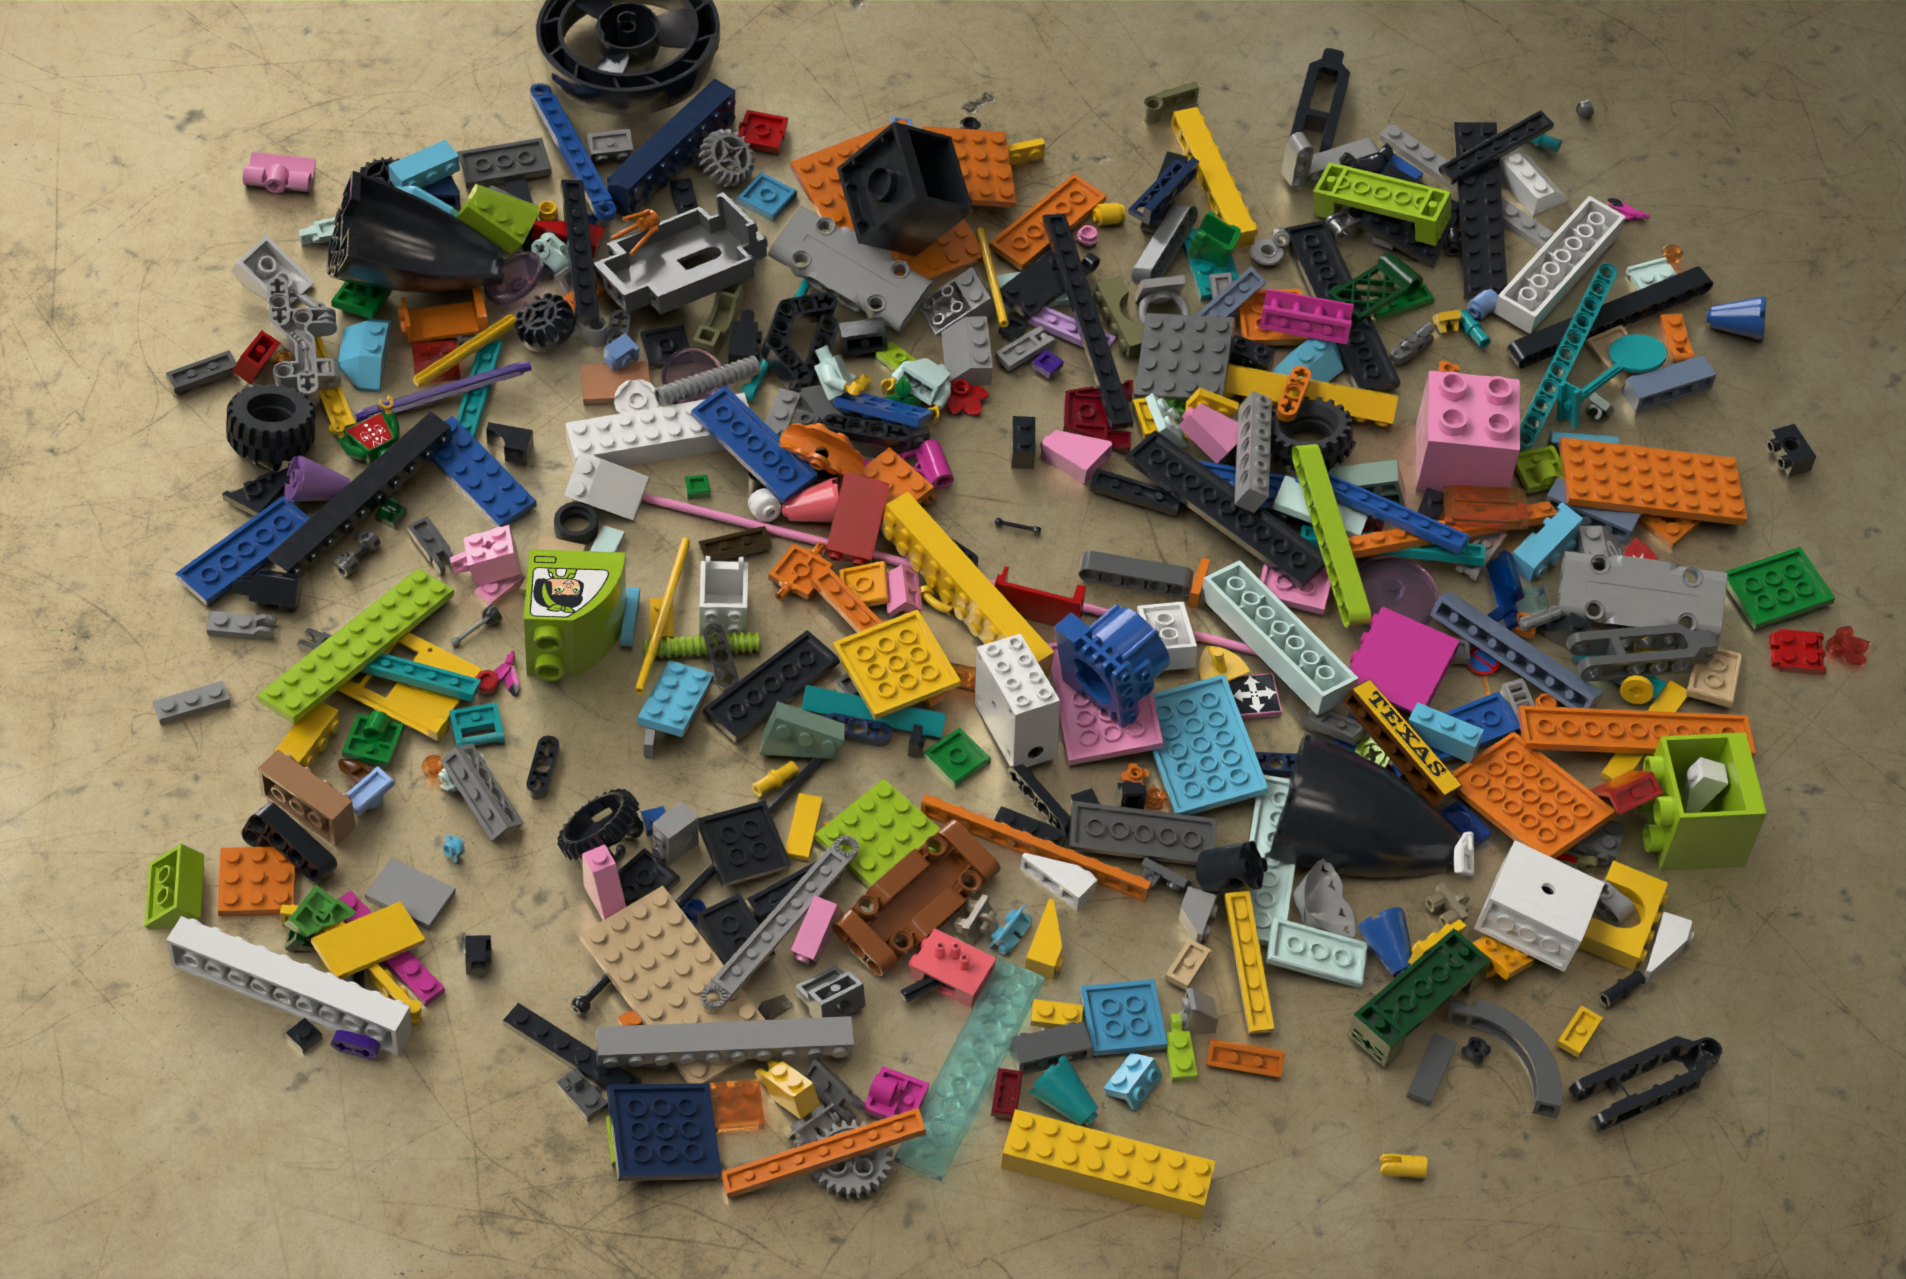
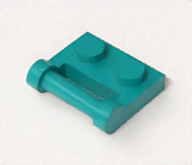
[449,702,505,747]

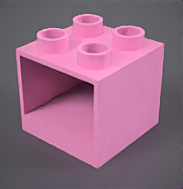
[1416,371,1520,501]

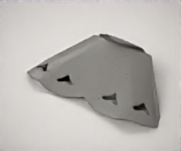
[1293,858,1356,938]

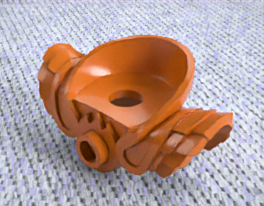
[779,423,864,477]

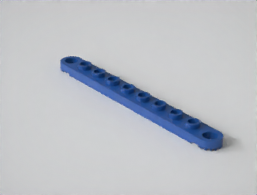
[530,83,617,221]

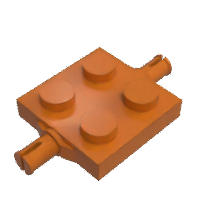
[768,541,833,601]

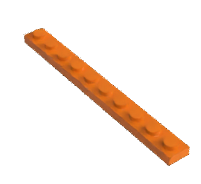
[1348,501,1557,558]
[921,794,1151,902]

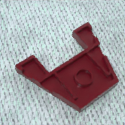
[1063,380,1133,453]

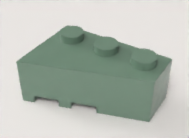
[1330,459,1406,507]
[759,701,845,759]

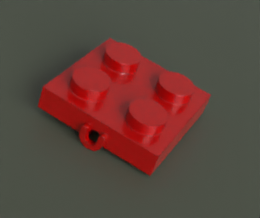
[738,110,788,154]

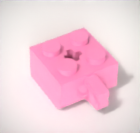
[450,525,521,585]

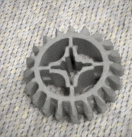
[698,129,756,187]

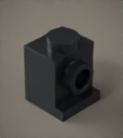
[465,935,492,976]

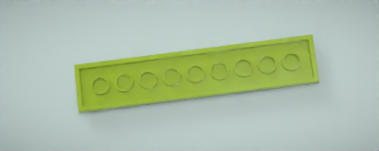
[257,568,454,724]

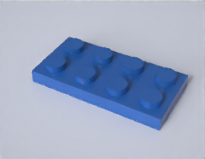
[833,392,934,429]

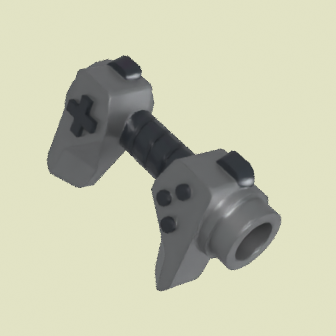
[331,531,381,577]

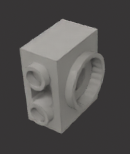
[652,801,699,865]

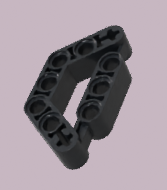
[761,292,839,393]

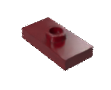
[991,1068,1023,1119]

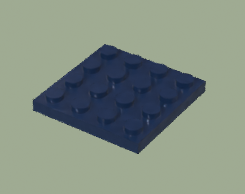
[607,1083,722,1181]

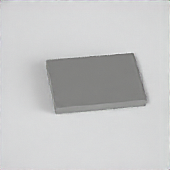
[365,858,456,930]

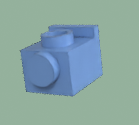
[603,333,640,371]

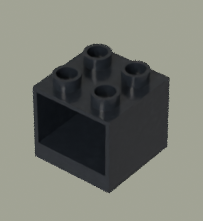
[837,122,974,257]

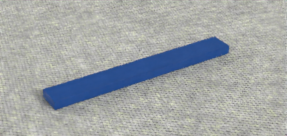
[1295,473,1470,555]

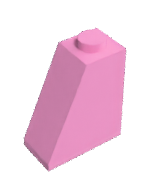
[1178,403,1238,463]
[1040,430,1113,485]
[582,845,626,921]
[791,895,844,965]

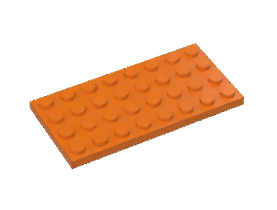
[1559,437,1747,526]

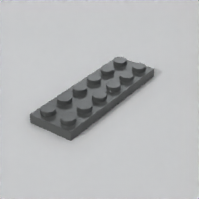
[1068,801,1217,866]

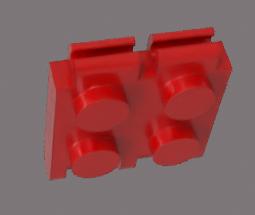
[1769,629,1827,675]

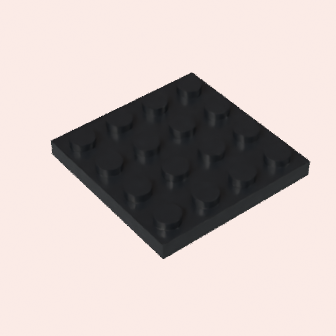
[1357,163,1458,268]

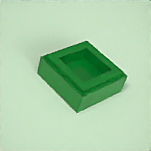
[684,474,710,499]

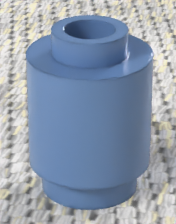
[1467,289,1498,320]

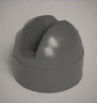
[1576,99,1594,117]

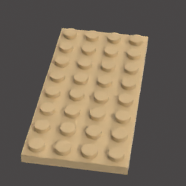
[580,886,765,1084]

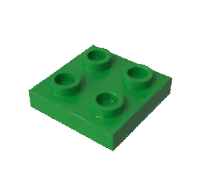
[331,282,392,320]
[342,711,404,768]

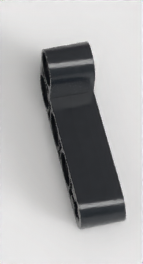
[241,802,338,883]

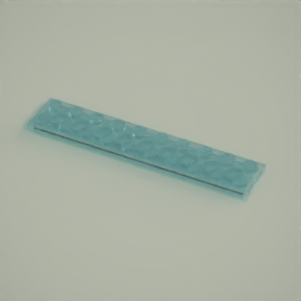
[894,958,1045,1181]

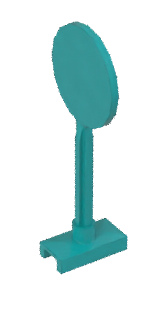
[1557,334,1667,428]

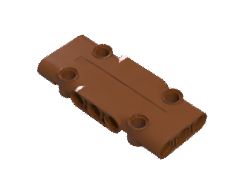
[832,819,1001,977]

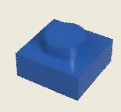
[640,806,666,837]

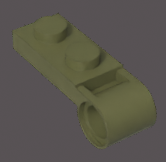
[1142,82,1199,124]

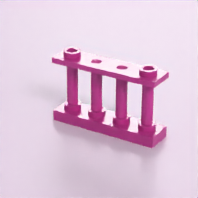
[1259,289,1354,344]

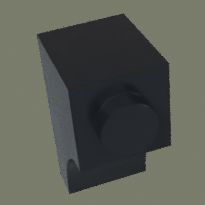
[486,422,534,465]
[1535,612,1592,651]
[1115,781,1147,810]

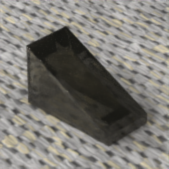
[758,994,793,1020]

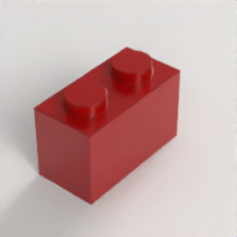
[232,330,281,384]

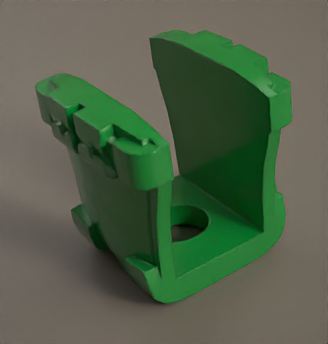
[1188,211,1241,268]

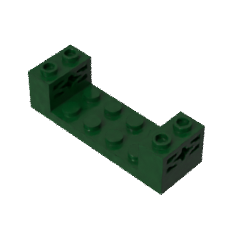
[1348,928,1491,1067]

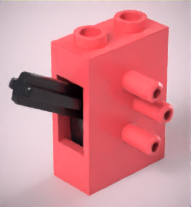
[900,928,996,1008]

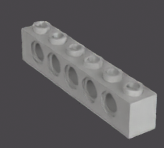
[1235,391,1272,513]

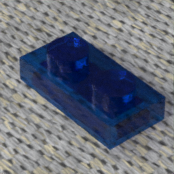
[1441,799,1491,847]

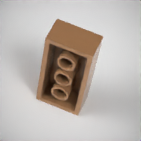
[258,750,355,847]

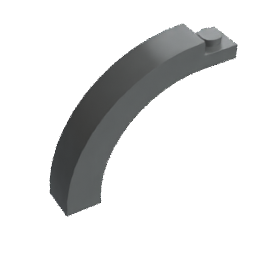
[800,385,930,458]
[1445,999,1562,1119]

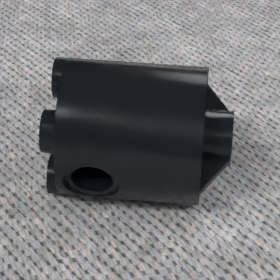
[1196,841,1268,898]

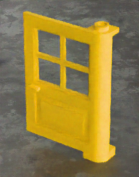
[336,632,482,741]

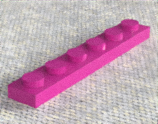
[339,890,445,1007]

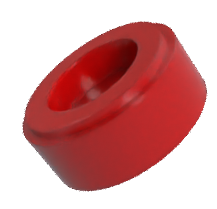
[475,670,500,695]

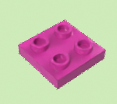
[863,1066,930,1119]

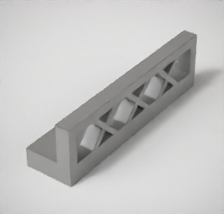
[440,744,524,841]

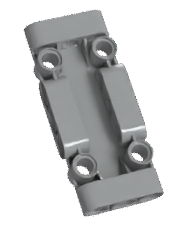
[768,206,933,332]
[1557,551,1727,639]

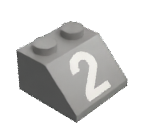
[1575,526,1623,571]

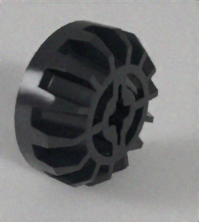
[514,293,576,352]

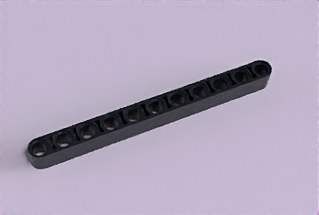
[1506,266,1714,369]

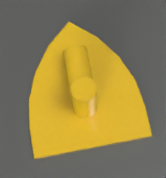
[1199,645,1250,682]

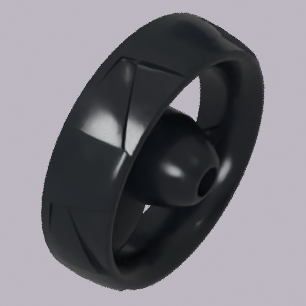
[536,0,720,115]

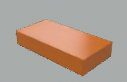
[1188,558,1211,609]

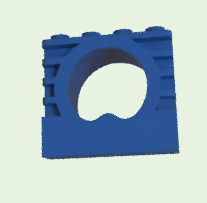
[1054,604,1170,728]

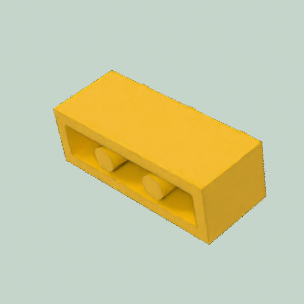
[274,702,341,768]

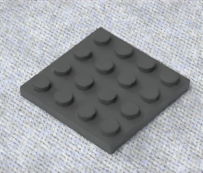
[1134,313,1235,401]

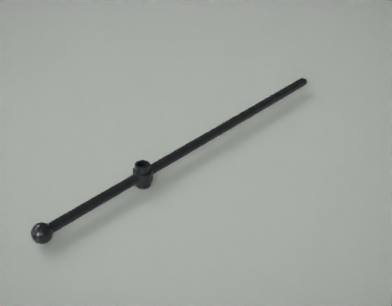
[571,758,824,1015]

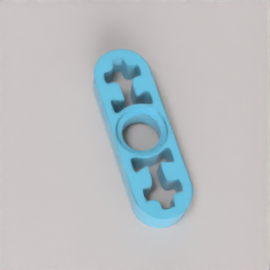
[621,587,640,647]

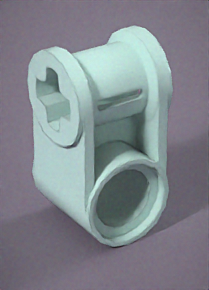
[531,232,569,273]

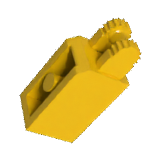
[755,1060,820,1119]

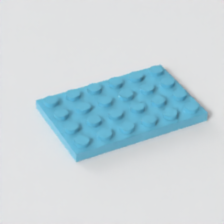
[1151,674,1269,815]

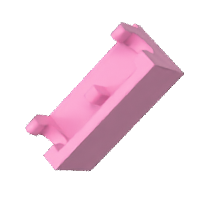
[887,564,922,616]

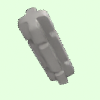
[1518,605,1562,631]

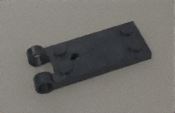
[1000,240,1100,321]

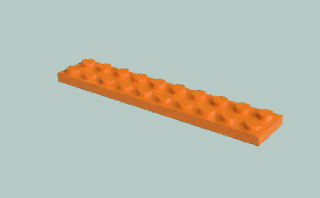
[1517,705,1756,759]

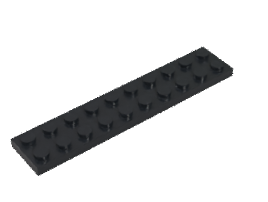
[1453,122,1507,299]
[1284,220,1401,392]
[1125,430,1325,589]

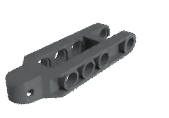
[1566,624,1719,682]

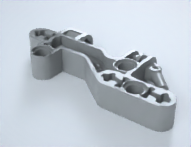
[267,276,342,407]

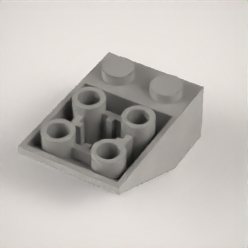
[919,267,996,336]

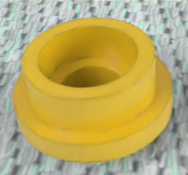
[538,201,559,221]

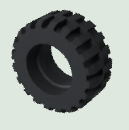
[226,383,316,464]

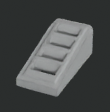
[1500,678,1535,720]

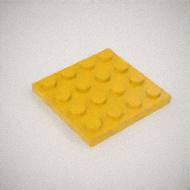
[832,609,961,720]

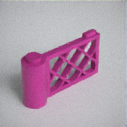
[864,439,954,489]

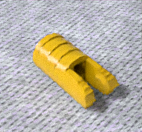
[1379,1154,1427,1179]

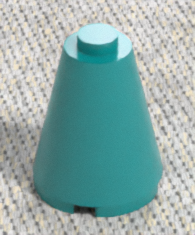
[1028,1055,1099,1126]

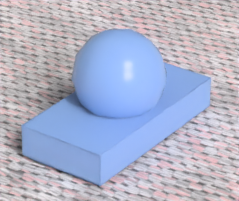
[346,766,395,816]

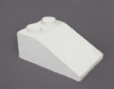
[231,234,314,305]
[564,452,650,520]
[1137,602,1197,671]

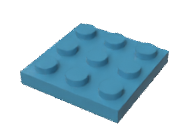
[1080,979,1168,1056]

